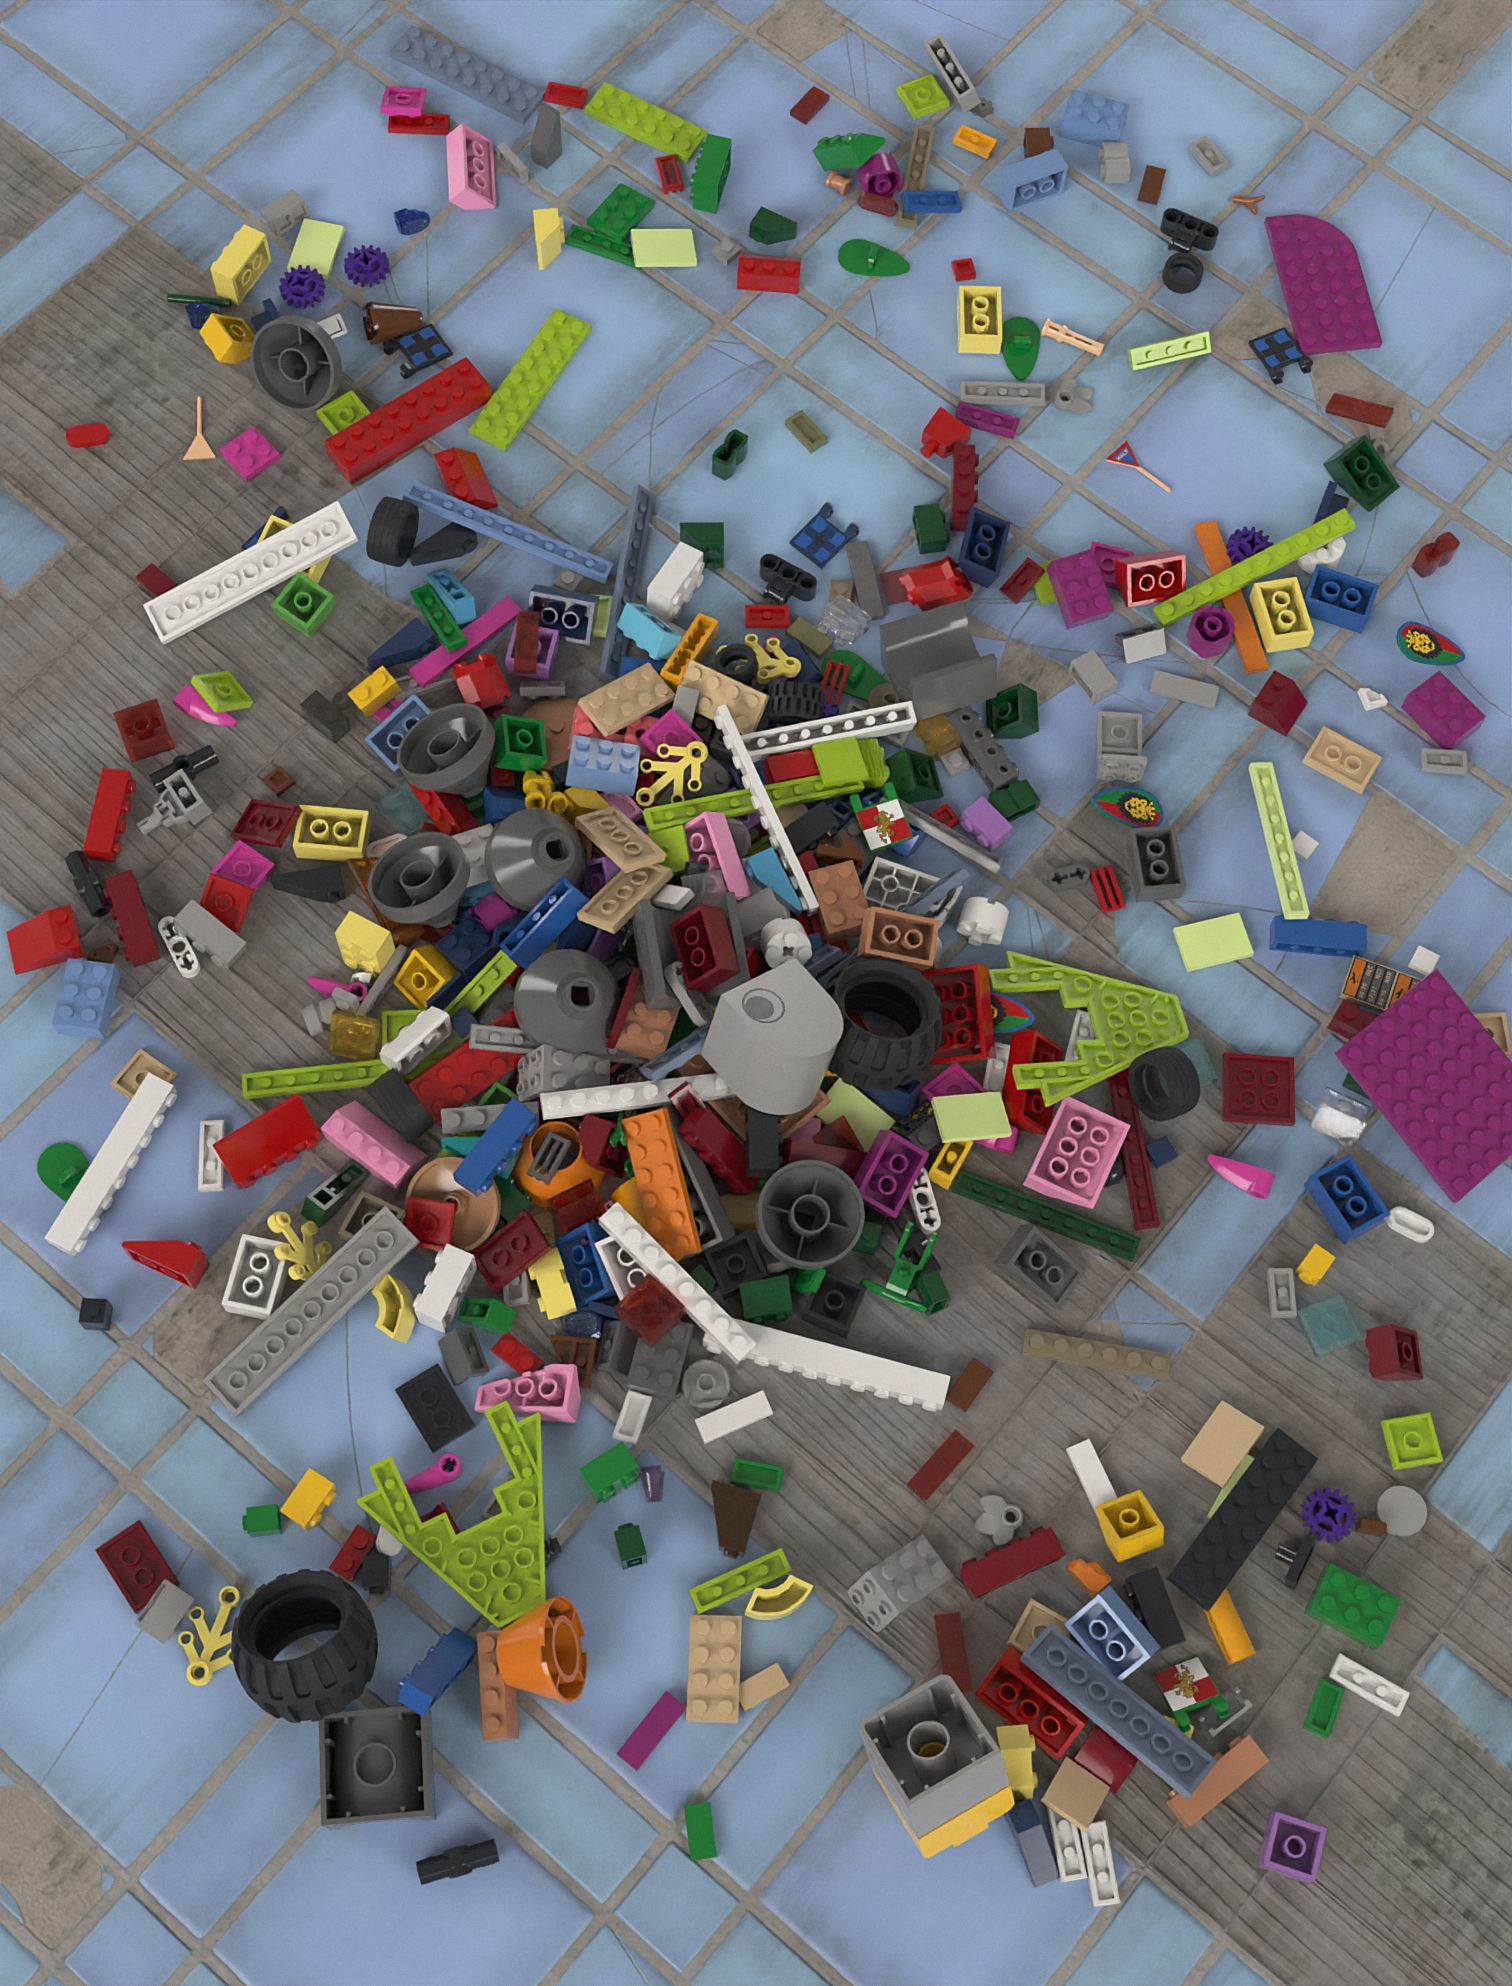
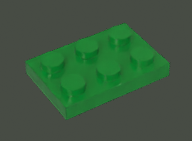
[587,183,655,243]

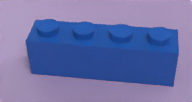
[499,876,590,969]
[1269,914,1367,958]
[453,1098,538,1197]
[397,1627,478,1717]

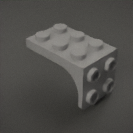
[1096,711,1147,783]
[517,1044,610,1103]
[848,1534,953,1632]

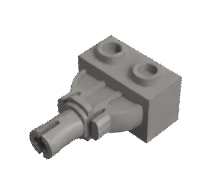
[136,768,213,835]

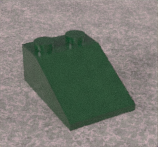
[1323,435,1400,512]

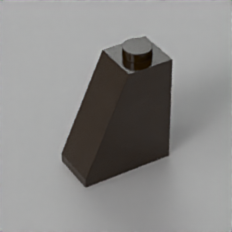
[711,1480,761,1559]

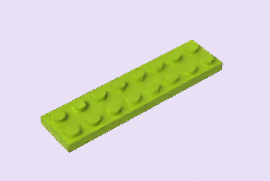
[468,308,592,452]

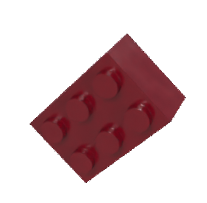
[669,903,740,993]

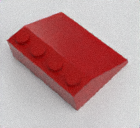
[920,964,996,1065]
[212,1093,322,1190]

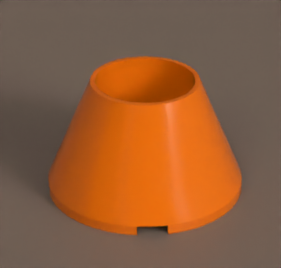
[511,1118,605,1211]
[496,1596,587,1703]

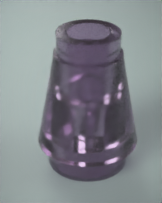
[640,1465,665,1503]

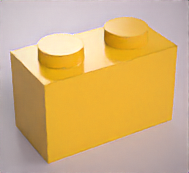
[348,665,402,718]
[928,1141,974,1190]
[280,1468,337,1531]

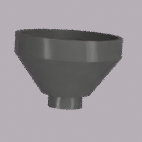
[250,315,342,412]
[397,703,495,798]
[484,808,587,912]
[368,832,471,928]
[514,949,620,1053]
[755,1160,865,1270]

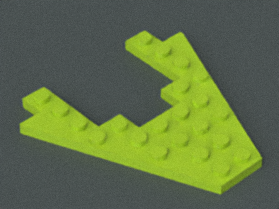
[988,951,1189,1107]
[356,1400,546,1630]

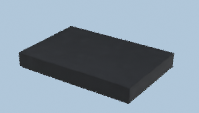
[395,1363,476,1453]

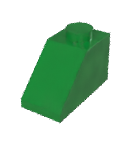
[457,1297,516,1334]

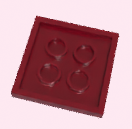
[1222,1052,1295,1127]

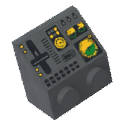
[890,1099,945,1158]

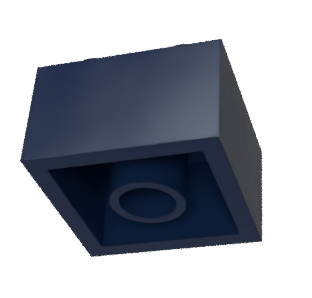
[435,915,502,984]

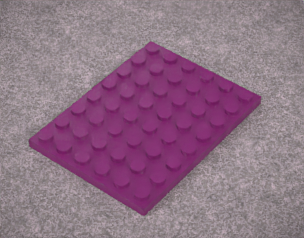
[1334,968,1512,1203]

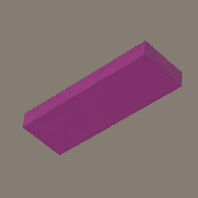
[954,401,1020,439]
[616,1691,686,1771]

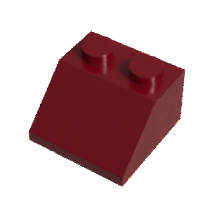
[1247,670,1308,737]
[1365,1324,1423,1381]
[1072,1723,1139,1793]

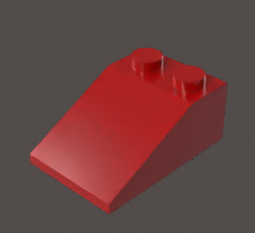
[6,905,86,975]
[121,1240,210,1289]

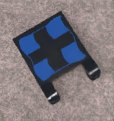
[383,323,453,379]
[1248,327,1313,385]

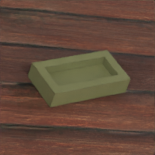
[785,410,828,453]
[786,616,834,660]

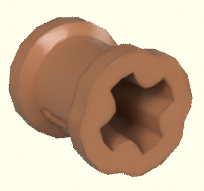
[826,170,852,196]

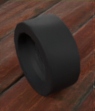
[1162,252,1204,294]
[714,643,759,684]

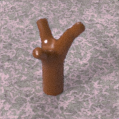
[1233,194,1265,214]

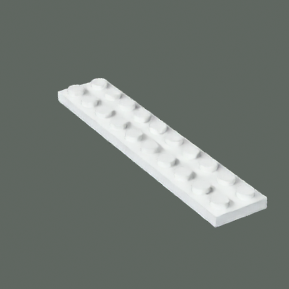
[143,501,359,645]

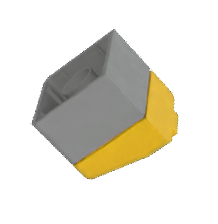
[859,1674,1015,1858]

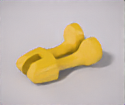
[523,770,568,815]

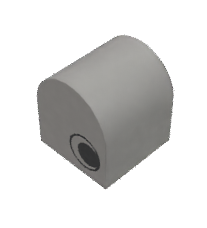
[701,958,843,1115]

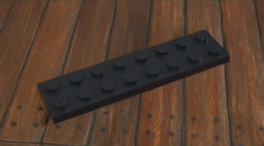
[1166,1428,1318,1612]

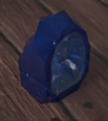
[393,208,430,236]
[185,302,223,329]
[563,1311,604,1342]

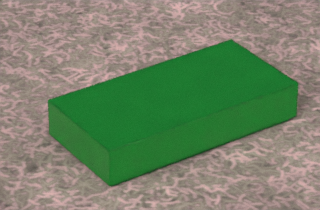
[789,1268,826,1293]
[730,1457,784,1493]
[1302,1678,1345,1739]
[684,1802,717,1861]

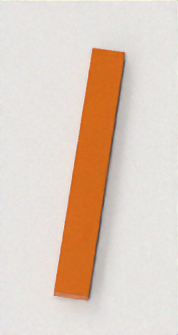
[1194,520,1269,675]

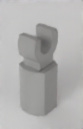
[1368,420,1389,456]

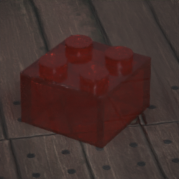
[113,698,175,763]
[614,1273,686,1349]

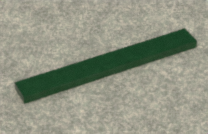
[951,1168,1141,1262]

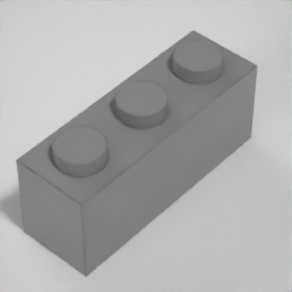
[173,899,247,969]

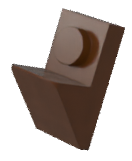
[816,832,864,869]

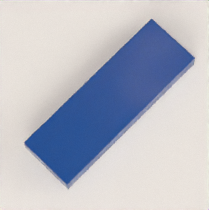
[900,191,962,213]

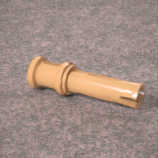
[1041,318,1105,357]

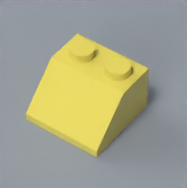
[533,208,565,270]

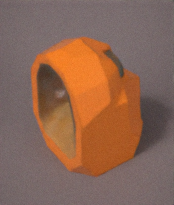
[1067,1559,1112,1598]

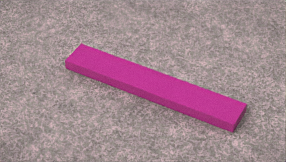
[409,596,523,688]

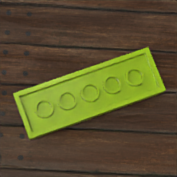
[584,82,708,164]

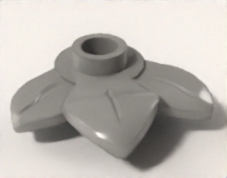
[1054,378,1093,414]
[974,1496,1023,1546]

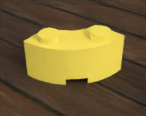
[528,1247,577,1320]
[371,1273,415,1344]
[744,1575,813,1620]
[996,1724,1038,1801]

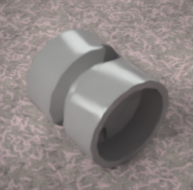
[300,997,342,1036]

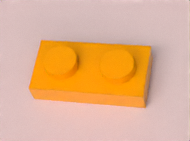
[952,124,998,159]

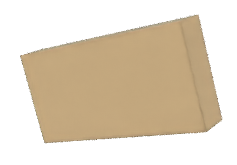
[739,1662,790,1712]

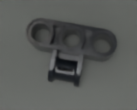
[1160,208,1219,253]
[759,554,817,605]

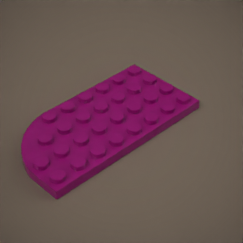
[1264,214,1382,355]

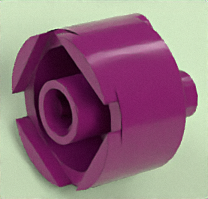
[857,152,903,202]
[1186,605,1235,658]
[468,891,519,935]

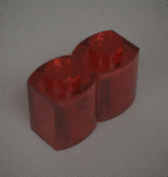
[1411,532,1460,578]

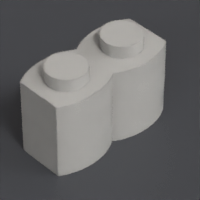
[1097,142,1131,183]

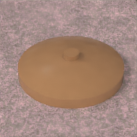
[521,698,579,775]
[405,1156,501,1252]

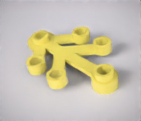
[716,634,801,684]
[636,741,708,807]
[268,1211,332,1281]
[178,1586,241,1686]

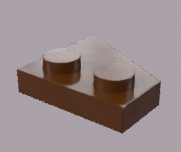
[550,1334,598,1389]

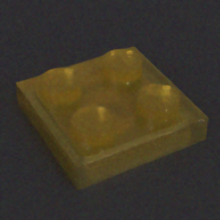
[328,1009,380,1061]

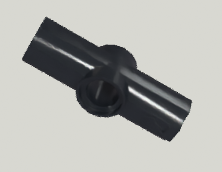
[149,744,220,794]
[64,850,110,918]
[886,1207,942,1274]
[416,1838,500,1885]

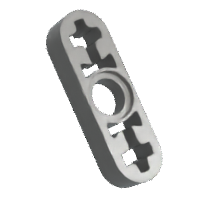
[664,961,714,1026]

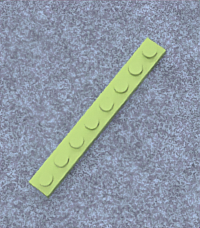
[1248,762,1310,920]

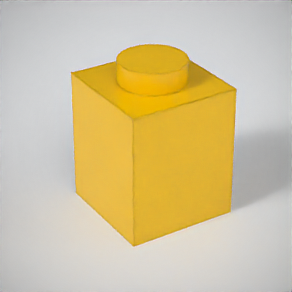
[1295,1243,1336,1286]

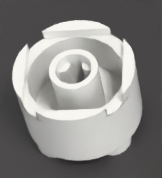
[1297,536,1346,574]
[957,897,1009,946]
[760,918,812,969]

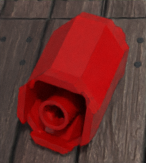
[899,555,973,612]
[451,652,512,710]

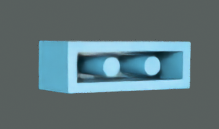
[617,602,681,660]

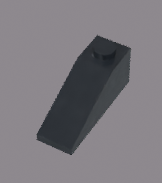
[408,522,478,566]
[270,865,345,903]

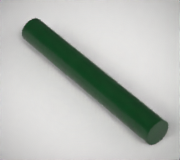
[167,294,231,308]

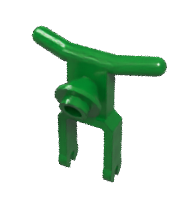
[860,1221,939,1313]

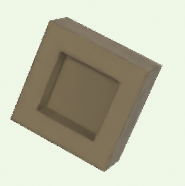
[828,580,853,605]

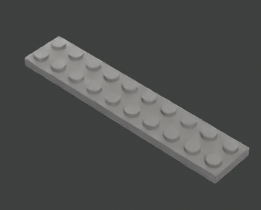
[203,1206,420,1417]

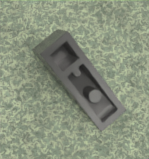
[530,102,562,169]

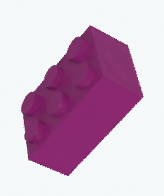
[1046,549,1114,630]
[1401,671,1486,750]
[853,1129,929,1218]

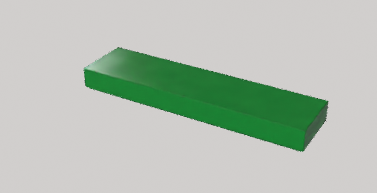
[565,224,642,270]
[410,583,468,653]

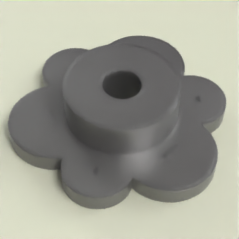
[972,98,994,118]

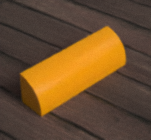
[660,613,719,694]
[611,1177,686,1266]
[1202,1588,1256,1665]

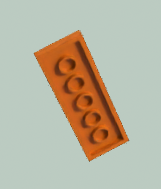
[621,1108,702,1258]

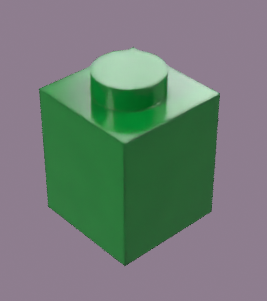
[242,1504,282,1537]

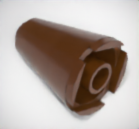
[362,301,423,345]

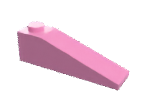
[474,1364,581,1423]

